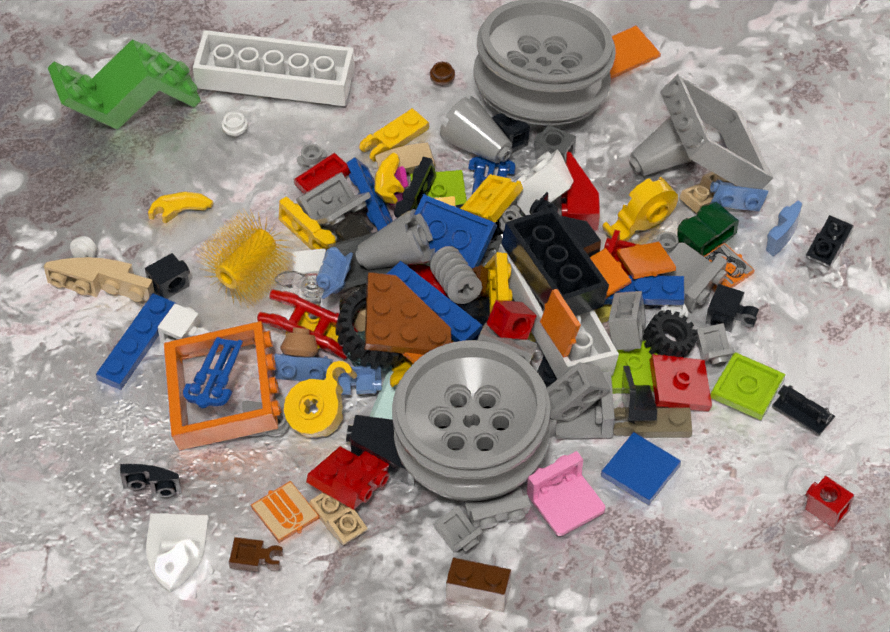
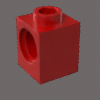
[487,300,537,340]
[805,475,854,529]

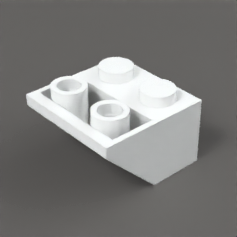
[513,149,573,216]

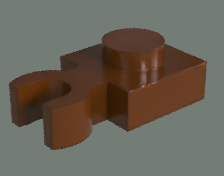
[229,537,284,572]

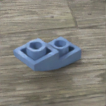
[766,200,802,257]

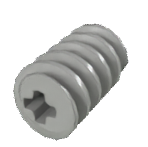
[430,246,482,304]

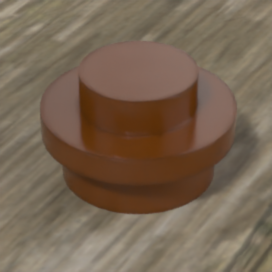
[430,62,455,85]

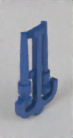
[468,157,515,194]
[183,337,243,409]

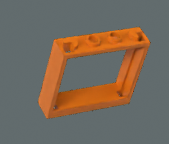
[164,321,281,451]

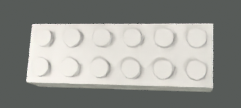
[193,30,355,106]
[498,244,619,379]

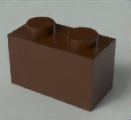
[446,557,511,612]

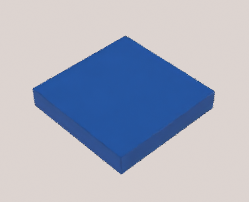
[601,432,681,505]

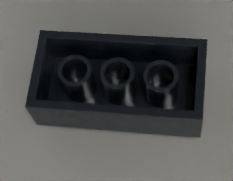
[501,207,609,316]

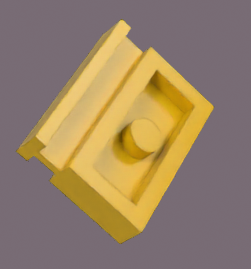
[460,174,523,223]

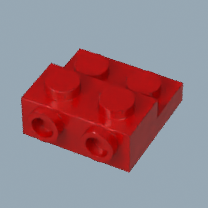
[306,446,390,510]

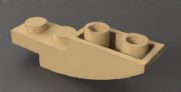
[44,257,155,303]

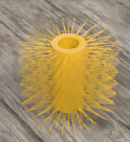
[196,209,296,308]

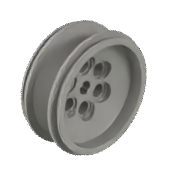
[473,0,616,125]
[392,340,550,501]

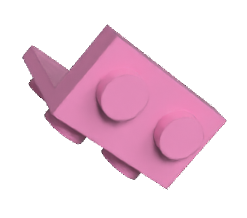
[527,451,605,536]

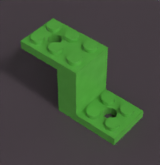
[48,39,201,130]

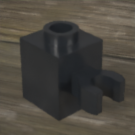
[705,283,759,332]

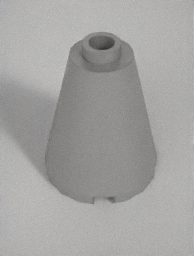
[440,96,512,164]
[629,116,702,176]
[356,209,435,270]

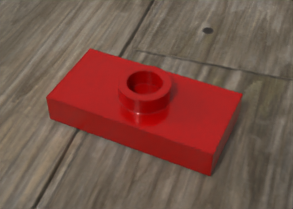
[294,152,351,194]

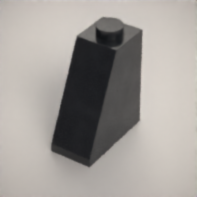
[346,415,415,486]

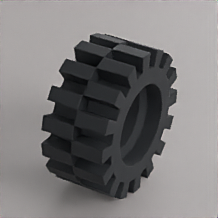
[643,310,698,358]

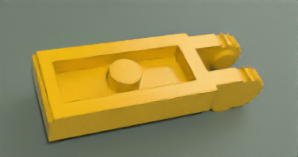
[359,108,429,162]
[278,196,336,251]

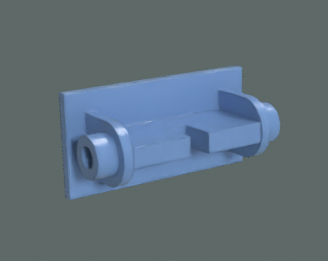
[710,180,769,212]
[316,247,353,299]
[275,353,333,381]
[324,365,382,395]

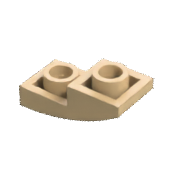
[375,142,436,174]
[679,172,737,213]
[309,493,368,545]

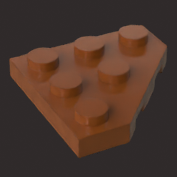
[365,272,451,355]

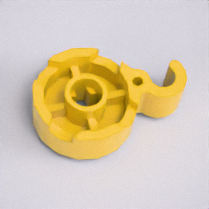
[602,177,678,241]
[283,361,357,438]

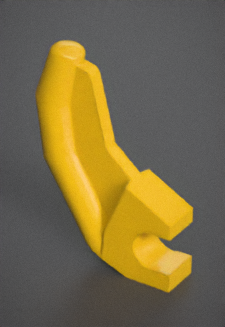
[374,152,404,204]
[148,191,213,223]

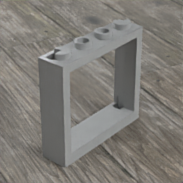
[660,74,773,189]

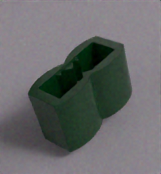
[677,202,739,257]

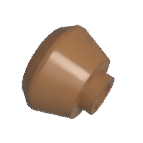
[280,328,318,357]

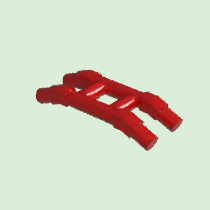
[257,289,360,360]

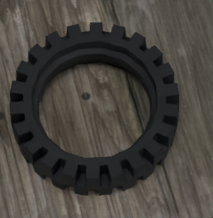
[335,287,407,370]

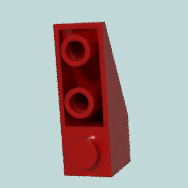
[561,152,600,231]

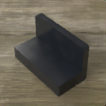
[621,366,658,421]

